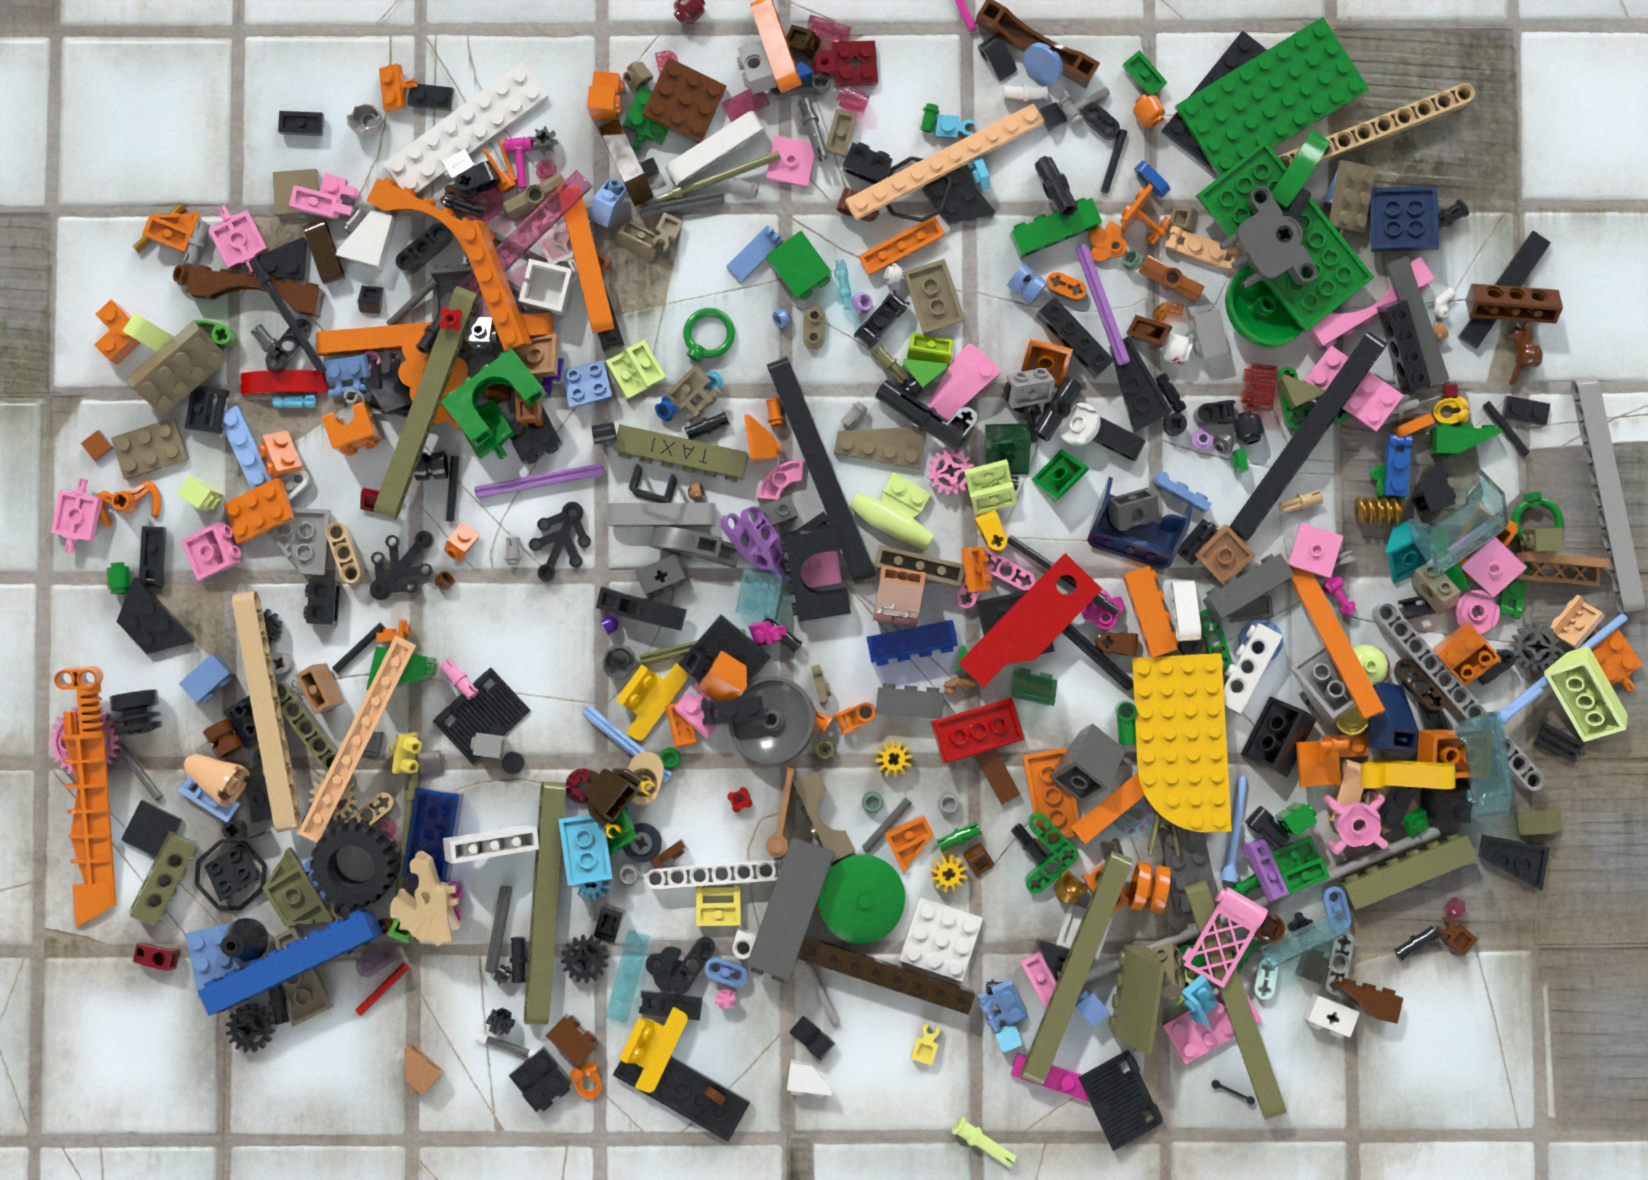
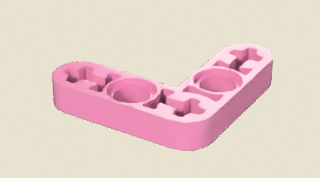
[956,550,1035,609]

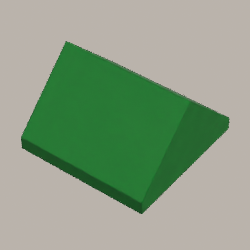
[1031,449,1089,503]

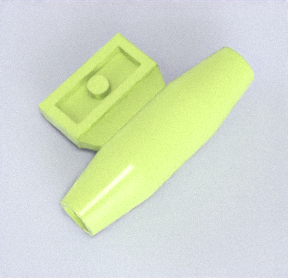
[849,472,933,550]

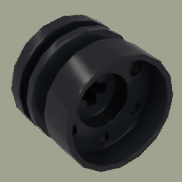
[109,689,163,736]

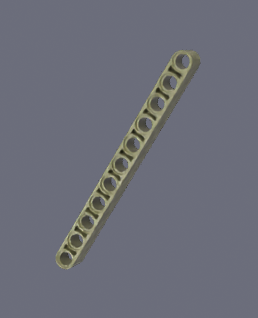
[374,286,479,520]
[524,781,566,1025]
[1020,850,1132,1085]
[1184,880,1287,1120]

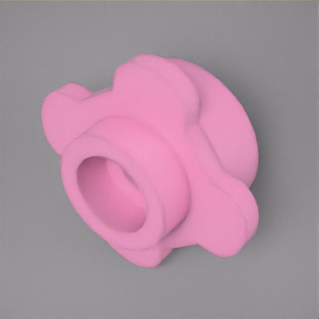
[715,989,737,1009]

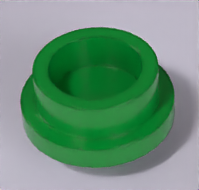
[659,747,681,769]

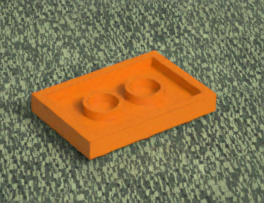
[224,477,295,545]

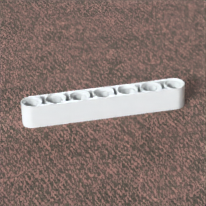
[645,858,784,889]

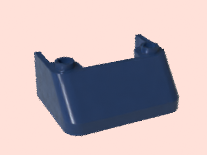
[1087,477,1193,569]

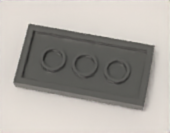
[1158,826,1218,918]

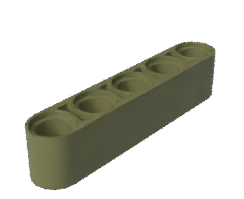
[276,683,339,773]

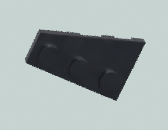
[1478,834,1550,891]

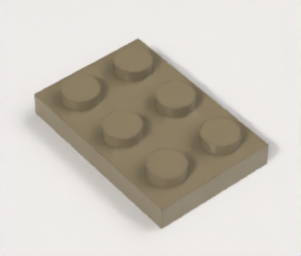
[1329,160,1376,233]
[903,259,965,335]
[111,417,189,480]

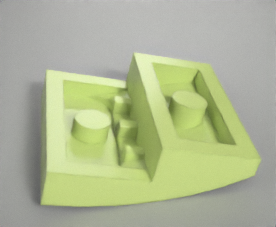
[605,340,666,401]
[964,459,1017,515]

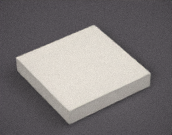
[1056,904,1113,960]

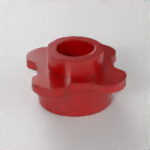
[439,307,463,331]
[727,787,753,813]

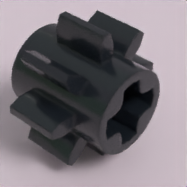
[486,1007,515,1036]

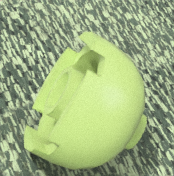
[1353,645,1388,686]

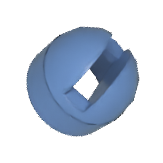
[772,309,791,328]

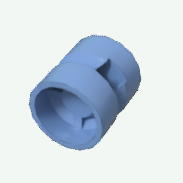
[1007,263,1048,305]

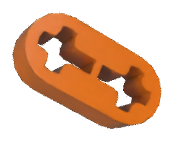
[1046,272,1086,302]
[1392,413,1435,437]

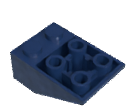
[1368,682,1419,753]

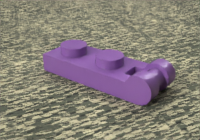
[1242,838,1289,902]

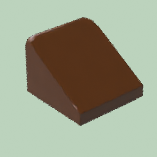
[485,384,510,404]
[963,843,995,877]

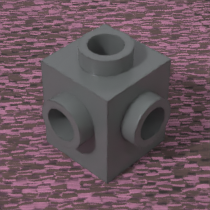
[465,317,499,353]

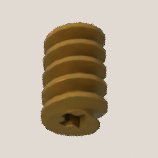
[1354,497,1404,526]

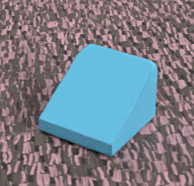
[994,1023,1023,1053]

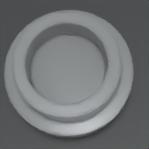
[937,793,960,815]
[618,864,640,886]

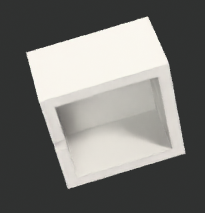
[518,259,575,316]

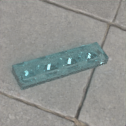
[1259,910,1351,970]
[606,930,650,1023]

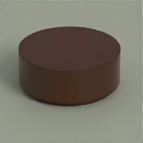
[704,1086,726,1106]

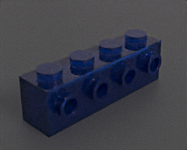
[866,620,958,667]

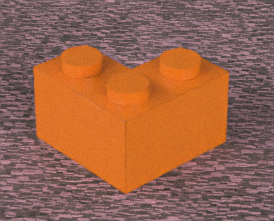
[587,71,625,121]
[94,299,141,365]

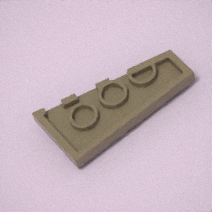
[834,427,927,470]
[274,926,334,1027]

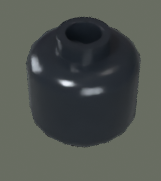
[1233,411,1265,445]

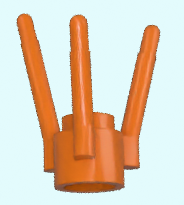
[483,140,517,194]

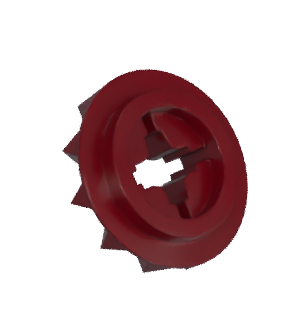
[565,768,593,804]

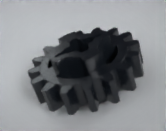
[561,934,610,983]
[225,1003,276,1053]

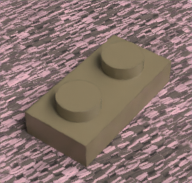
[826,109,857,158]

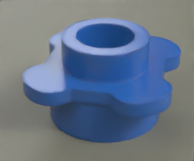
[655,396,679,421]

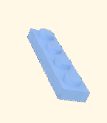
[222,405,273,490]

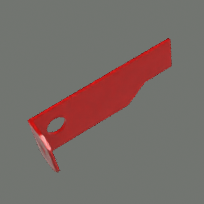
[958,553,1102,688]

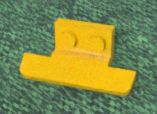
[616,663,688,741]
[619,1007,688,1093]

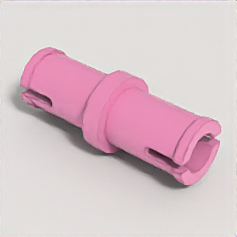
[439,659,479,700]

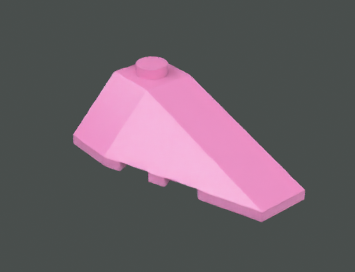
[927,343,1001,420]

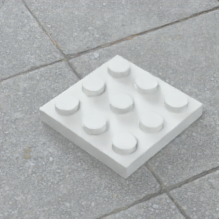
[899,897,983,981]

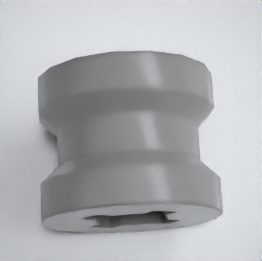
[271,652,294,675]

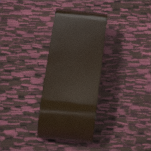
[303,219,345,285]

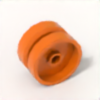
[1128,861,1171,915]

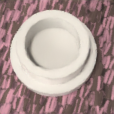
[884,263,902,285]

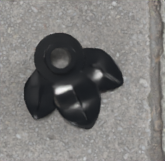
[645,946,689,992]

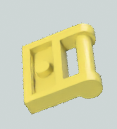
[696,885,741,926]

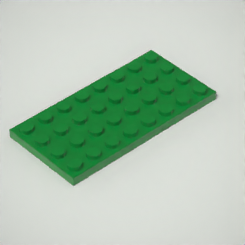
[1175,17,1369,178]
[1196,141,1375,333]

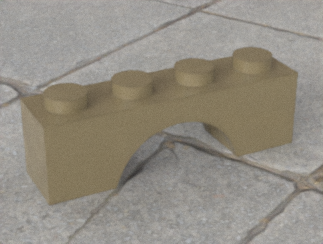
[791,771,855,862]

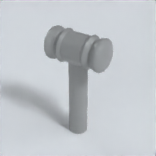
[1058,87,1110,126]

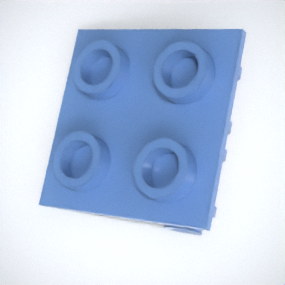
[562,360,613,408]

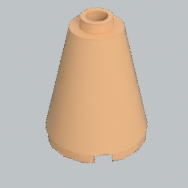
[184,754,249,807]

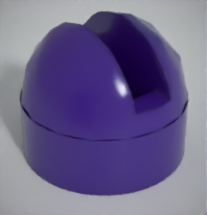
[601,616,619,635]

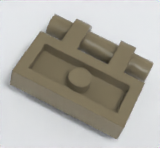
[665,365,721,422]

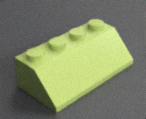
[1544,646,1628,742]

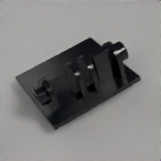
[204,844,261,902]

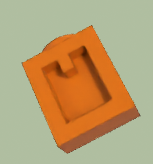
[376,619,411,643]

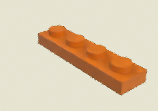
[858,216,945,277]

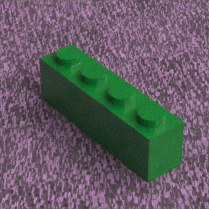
[1010,197,1102,259]

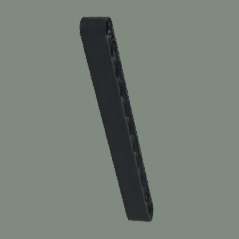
[1229,331,1387,542]
[766,356,876,584]

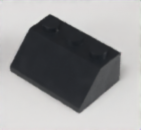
[1240,696,1317,778]

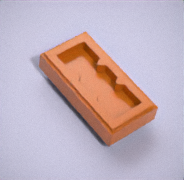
[665,702,697,748]

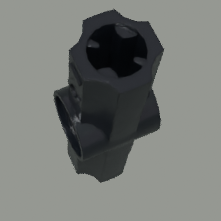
[1035,156,1078,217]
[1032,377,1082,441]

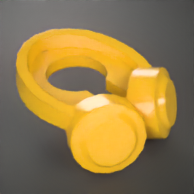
[1433,396,1469,424]

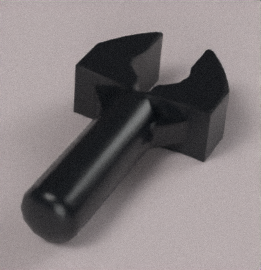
[1018,404,1042,443]

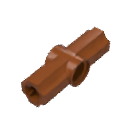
[1138,255,1205,303]

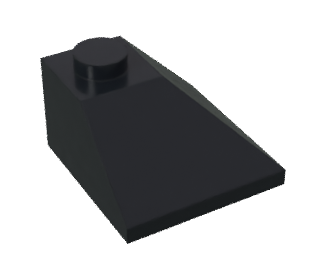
[1420,778,1473,823]

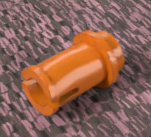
[766,398,785,427]

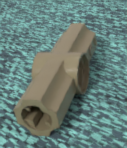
[503,172,568,221]

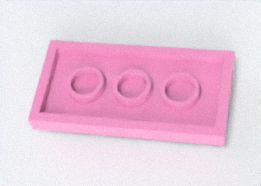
[1304,346,1404,432]
[1162,989,1262,1065]

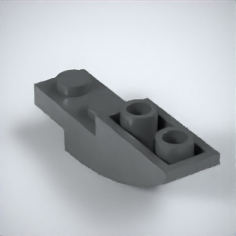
[649,525,740,568]

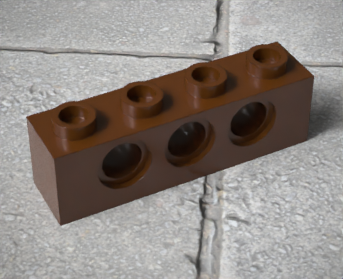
[1465,283,1563,324]

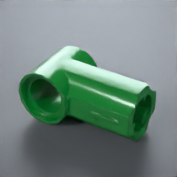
[1115,700,1137,745]

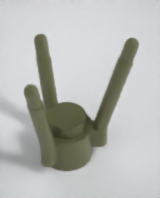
[1147,810,1181,857]

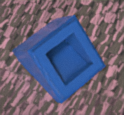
[796,62,813,82]

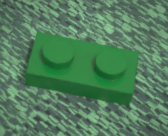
[1122,50,1168,96]

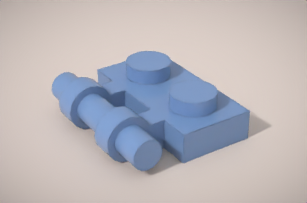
[323,355,370,399]
[978,979,1028,1032]

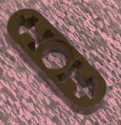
[1393,659,1446,714]

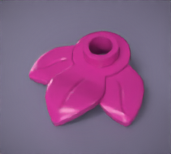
[1081,589,1124,630]

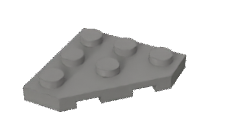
[266,507,331,576]

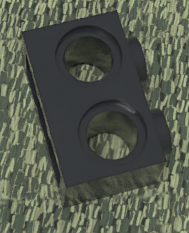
[842,142,893,185]
[303,579,341,625]

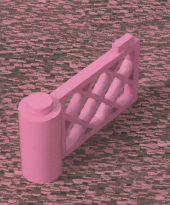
[1182,887,1268,988]

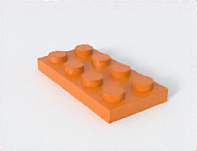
[1022,748,1080,843]

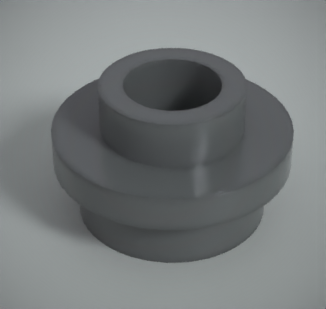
[1213,433,1234,454]

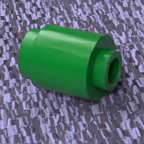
[106,562,131,595]

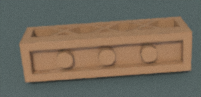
[1516,552,1610,586]

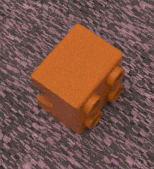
[322,402,383,456]

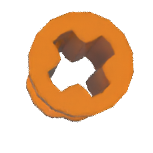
[814,707,832,734]

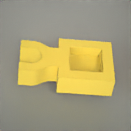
[910,1022,941,1066]

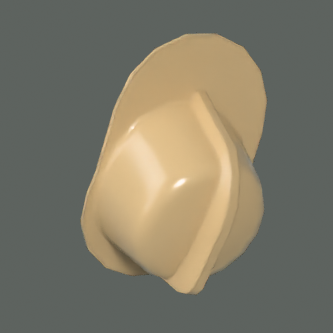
[628,752,664,805]

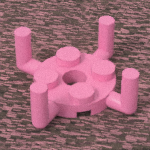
[1323,789,1388,855]

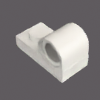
[733,928,757,959]

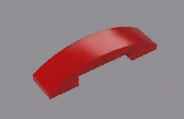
[241,370,329,395]

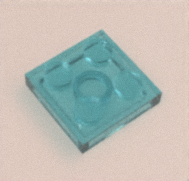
[735,569,786,620]

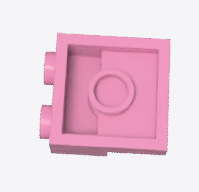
[181,522,241,581]

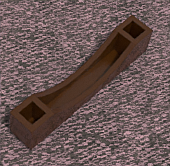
[975,0,1100,89]
[186,265,325,317]

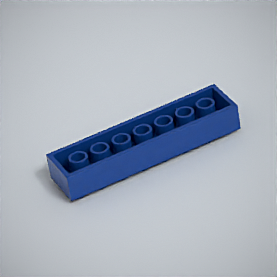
[198,909,384,1016]

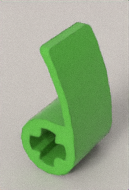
[194,320,237,348]

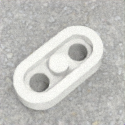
[282,469,310,502]

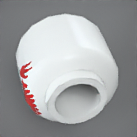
[1160,334,1194,364]

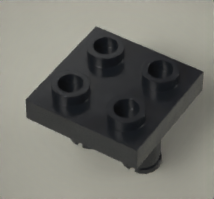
[223,695,285,749]

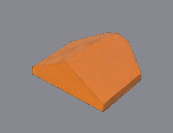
[697,650,747,701]

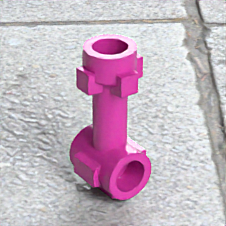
[1322,576,1357,617]

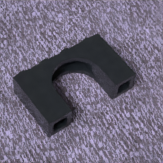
[781,524,851,622]

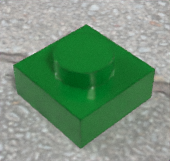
[1230,448,1249,473]
[1403,807,1429,839]

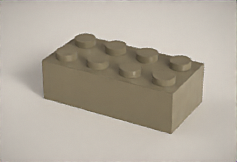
[127,320,229,416]

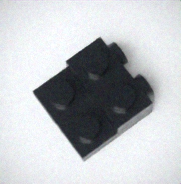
[509,405,563,465]
[509,1046,572,1112]

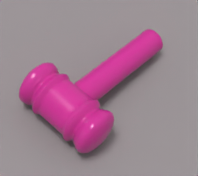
[503,136,534,189]

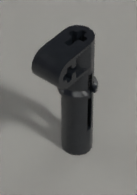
[875,380,977,451]

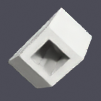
[787,1060,832,1099]

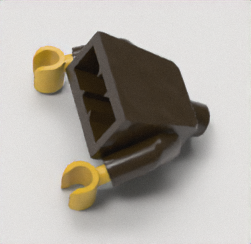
[585,768,656,838]

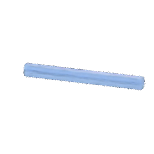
[583,706,672,782]

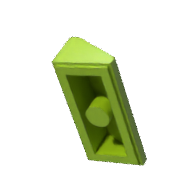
[907,333,954,366]

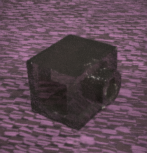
[1295,948,1330,984]

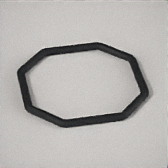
[886,156,952,222]
[195,839,267,911]

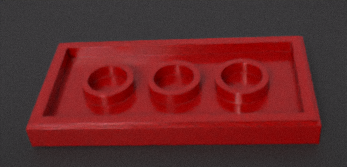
[930,697,1025,764]

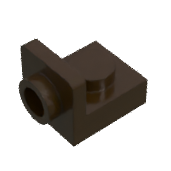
[786,24,821,59]

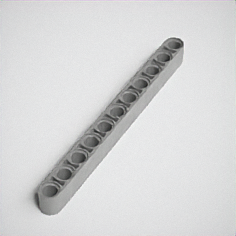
[1571,377,1645,614]
[1372,603,1545,791]

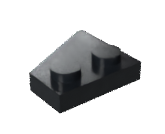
[260,237,307,281]

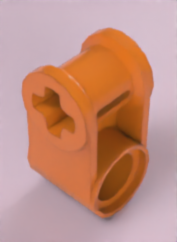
[833,702,876,735]

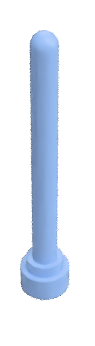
[1220,776,1247,882]

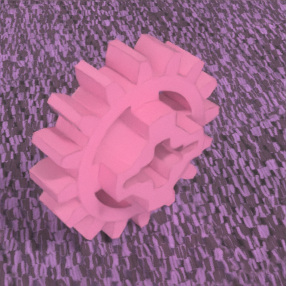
[927,448,974,496]

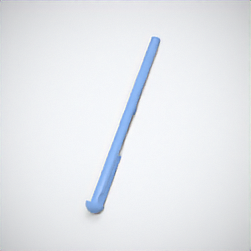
[1492,614,1628,725]

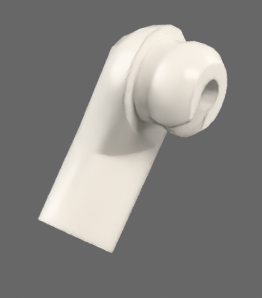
[1434,287,1456,319]

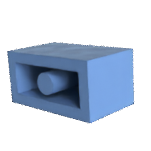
[179,654,235,704]

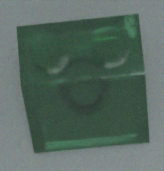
[984,423,1031,474]
[1007,667,1058,706]

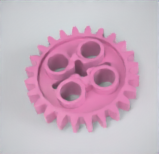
[48,707,123,774]

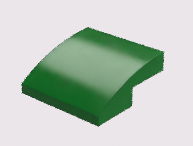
[1271,836,1331,894]

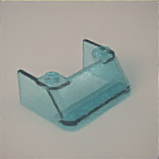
[1407,470,1509,574]
[1456,711,1514,818]

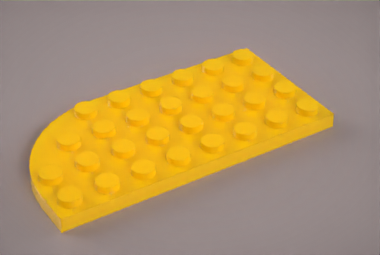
[1132,653,1232,833]

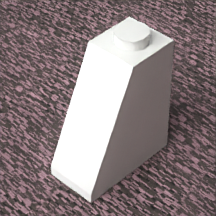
[336,209,396,271]

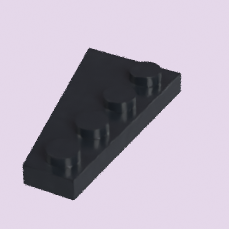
[1109,336,1172,433]

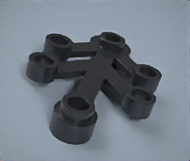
[529,502,591,582]
[370,531,434,600]

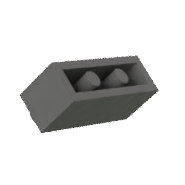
[876,683,944,719]

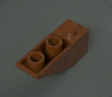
[1333,978,1403,1024]

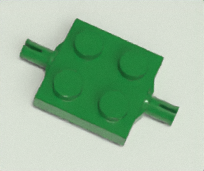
[623,86,669,151]
[462,398,516,460]

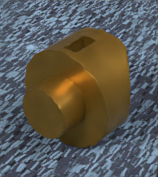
[1054,870,1088,904]

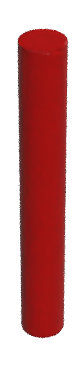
[355,962,410,1016]

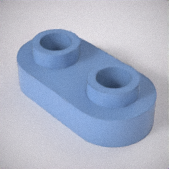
[1322,886,1351,931]
[704,957,748,987]

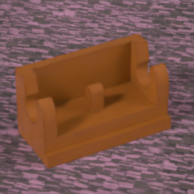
[515,376,543,427]

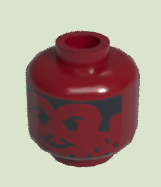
[673,0,705,24]

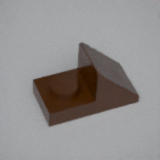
[1126,315,1173,350]

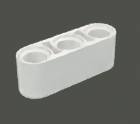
[1170,581,1201,641]

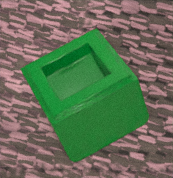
[955,645,968,672]

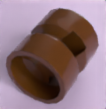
[203,718,244,759]
[1254,912,1286,943]

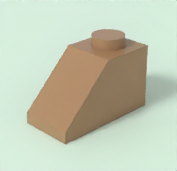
[404,1042,445,1096]

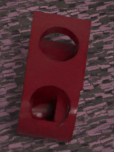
[133,943,181,971]

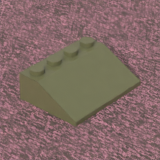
[1108,945,1165,1055]

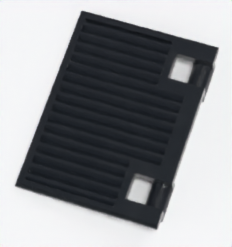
[433,667,531,764]
[1078,1050,1163,1151]

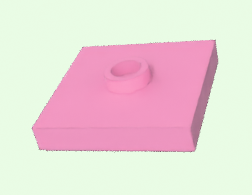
[766,136,815,188]
[1287,523,1343,578]
[1461,536,1527,598]
[800,550,842,588]

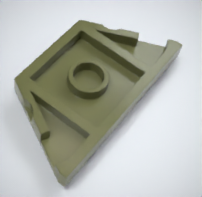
[262,847,335,926]

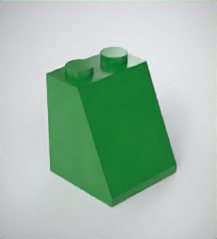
[366,646,438,690]

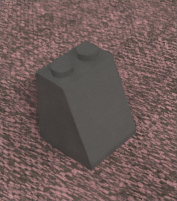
[1050,723,1126,804]

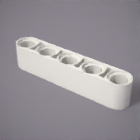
[665,111,765,186]

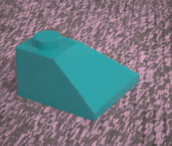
[1385,519,1432,583]

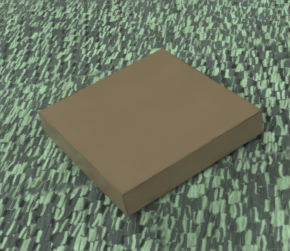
[273,169,319,216]

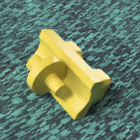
[389,732,422,774]

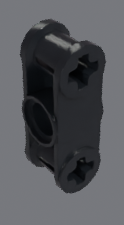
[853,290,910,350]

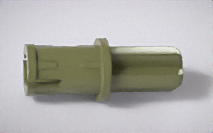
[871,345,909,385]

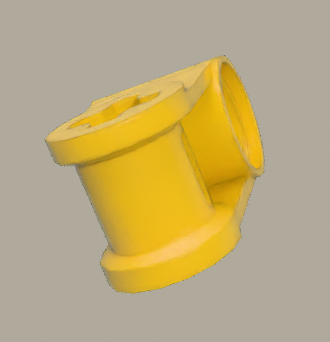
[974,510,1007,554]

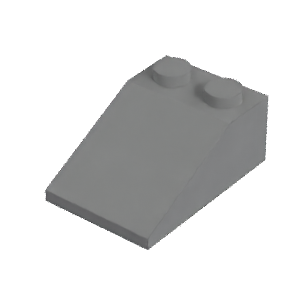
[1290,644,1356,726]

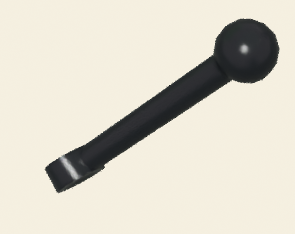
[1211,1079,1255,1105]

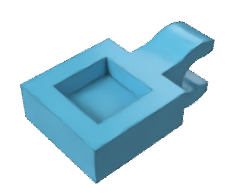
[966,156,990,191]

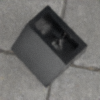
[1411,462,1456,517]

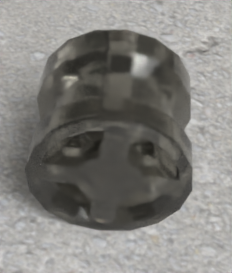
[1100,837,1123,860]

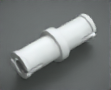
[1003,84,1048,102]

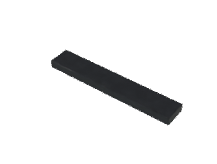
[1458,230,1551,349]

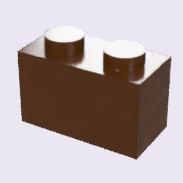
[546,1013,598,1067]

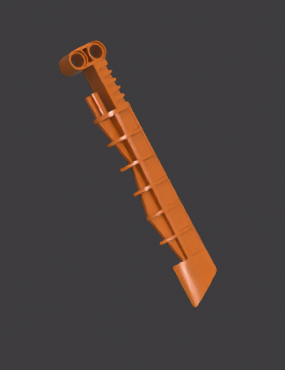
[54,666,116,927]

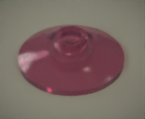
[460,184,503,222]

